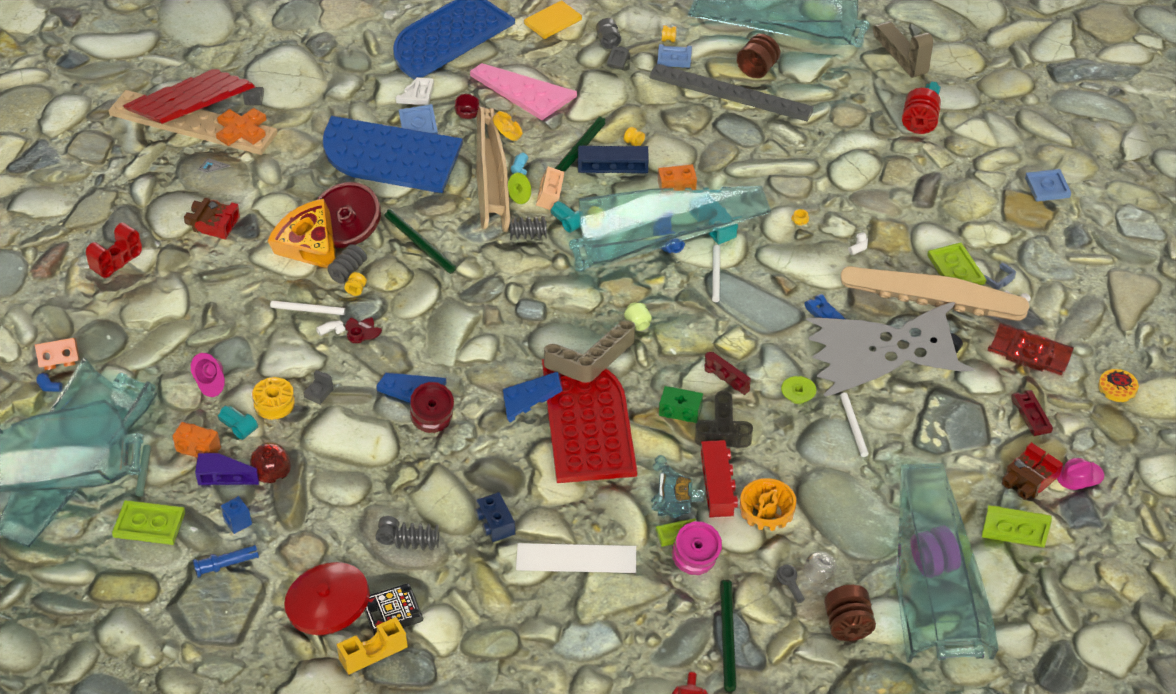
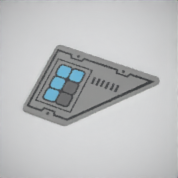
[198,158,230,173]

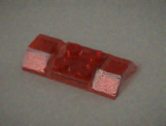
[987,323,1074,377]

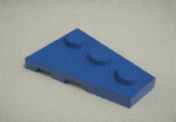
[503,372,563,423]
[376,373,447,403]

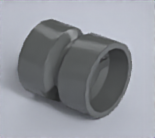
[596,18,621,49]

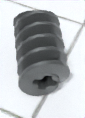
[510,216,547,240]
[328,245,367,283]
[395,522,439,550]

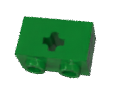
[659,386,703,423]

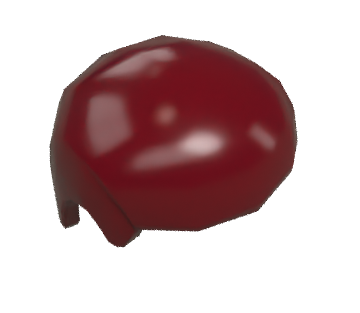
[454,94,479,120]

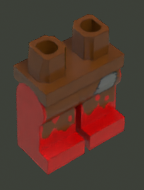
[184,198,240,240]
[1002,442,1063,500]

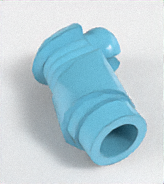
[511,153,528,175]

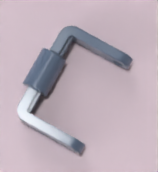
[984,263,1016,290]

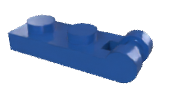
[805,294,846,319]

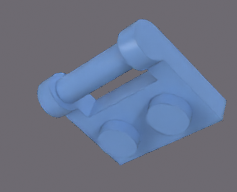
[657,44,692,68]

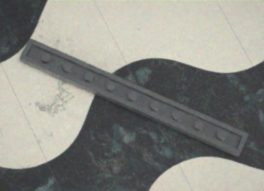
[650,64,814,122]

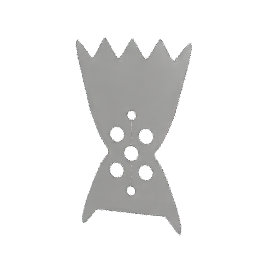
[806,302,975,396]

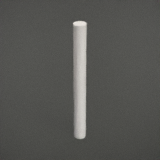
[712,245,720,302]
[270,301,346,315]
[840,393,869,457]

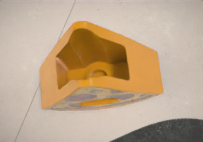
[268,199,336,268]

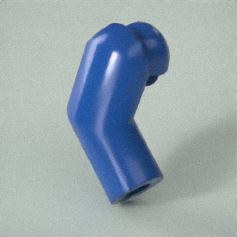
[36,373,62,392]

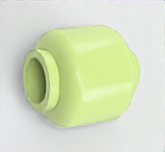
[624,302,652,331]

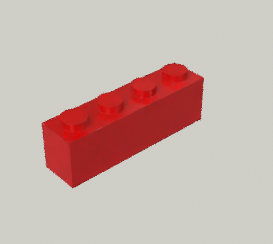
[701,440,738,518]

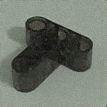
[694,391,753,448]

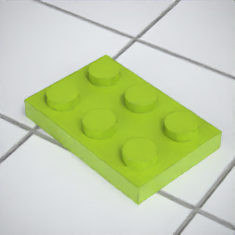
[927,242,986,285]
[112,500,186,545]
[982,505,1052,548]

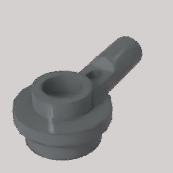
[776,565,805,603]

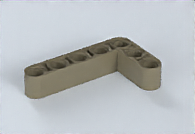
[873,21,933,78]
[544,320,635,382]

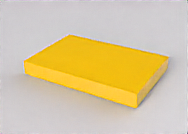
[524,0,582,39]

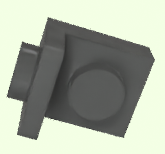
[607,46,631,70]
[243,87,264,105]
[303,370,334,405]

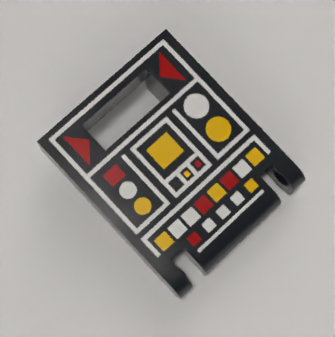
[364,583,423,635]

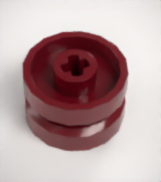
[410,382,454,433]

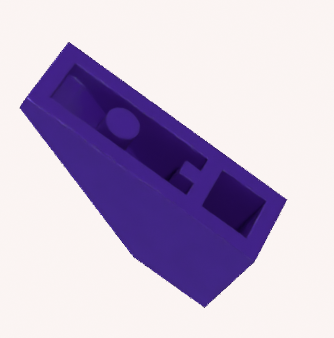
[195,453,259,485]

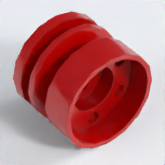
[902,87,941,134]

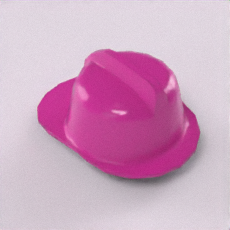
[190,353,225,397]
[1057,457,1104,490]

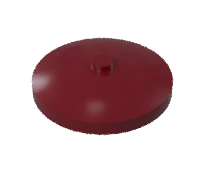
[317,182,381,248]

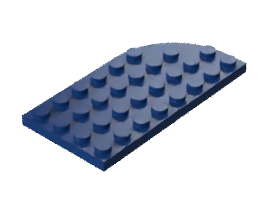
[393,0,515,80]
[323,116,463,194]

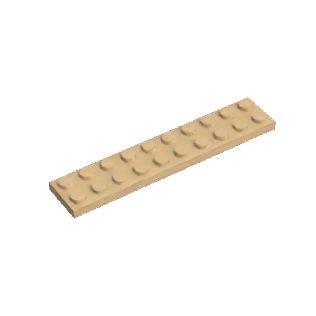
[109,90,277,155]

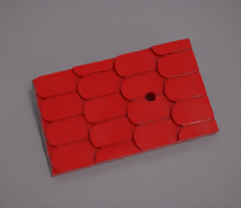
[123,69,255,124]

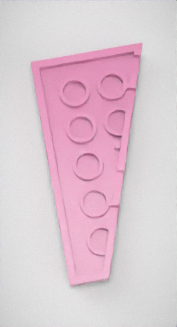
[470,63,577,120]

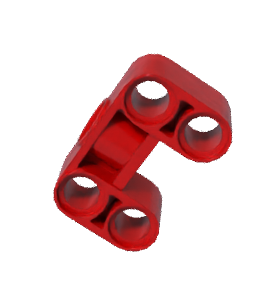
[86,222,142,278]

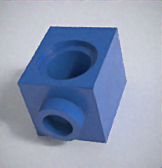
[221,496,252,534]

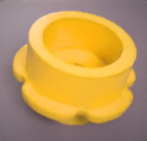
[791,209,809,226]

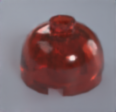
[250,443,291,483]

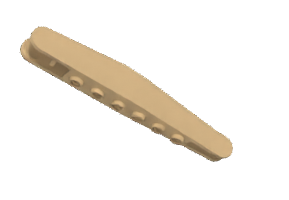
[476,106,510,232]
[841,266,1029,321]

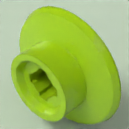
[507,173,531,204]
[781,376,817,404]

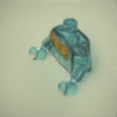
[651,455,704,518]

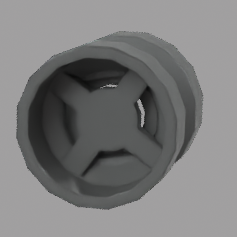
[375,516,400,545]

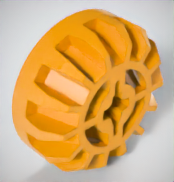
[740,478,796,531]

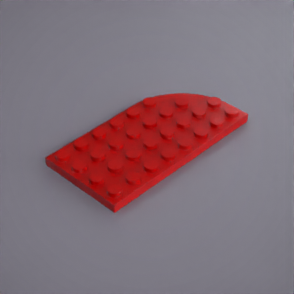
[542,359,637,483]

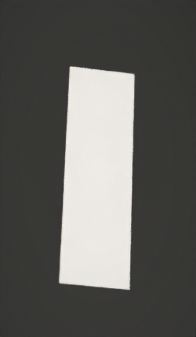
[516,543,636,573]

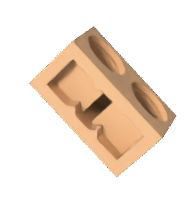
[536,166,564,210]

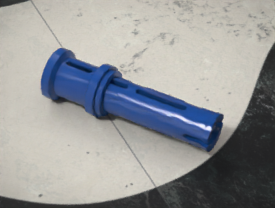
[193,545,259,578]

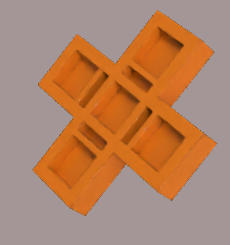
[216,108,267,146]

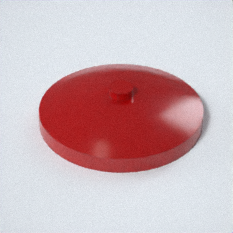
[284,562,370,635]

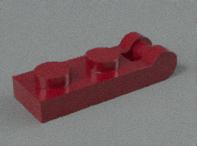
[704,352,751,395]
[1011,390,1053,437]

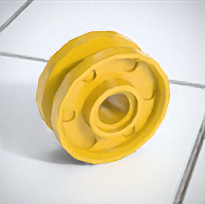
[252,377,295,420]

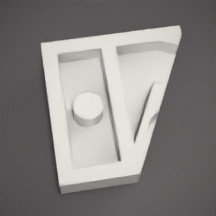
[396,77,434,105]

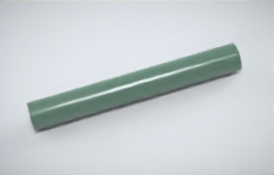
[135,445,151,497]

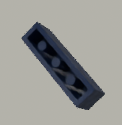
[578,146,649,173]

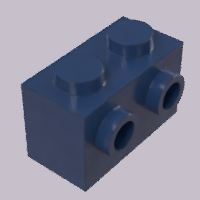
[474,492,516,543]

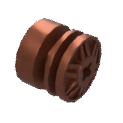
[737,34,781,78]
[824,584,876,641]

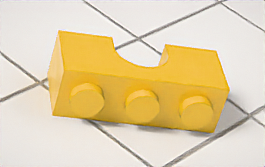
[336,617,408,675]

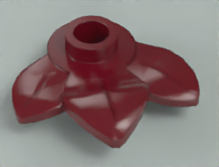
[345,317,382,343]

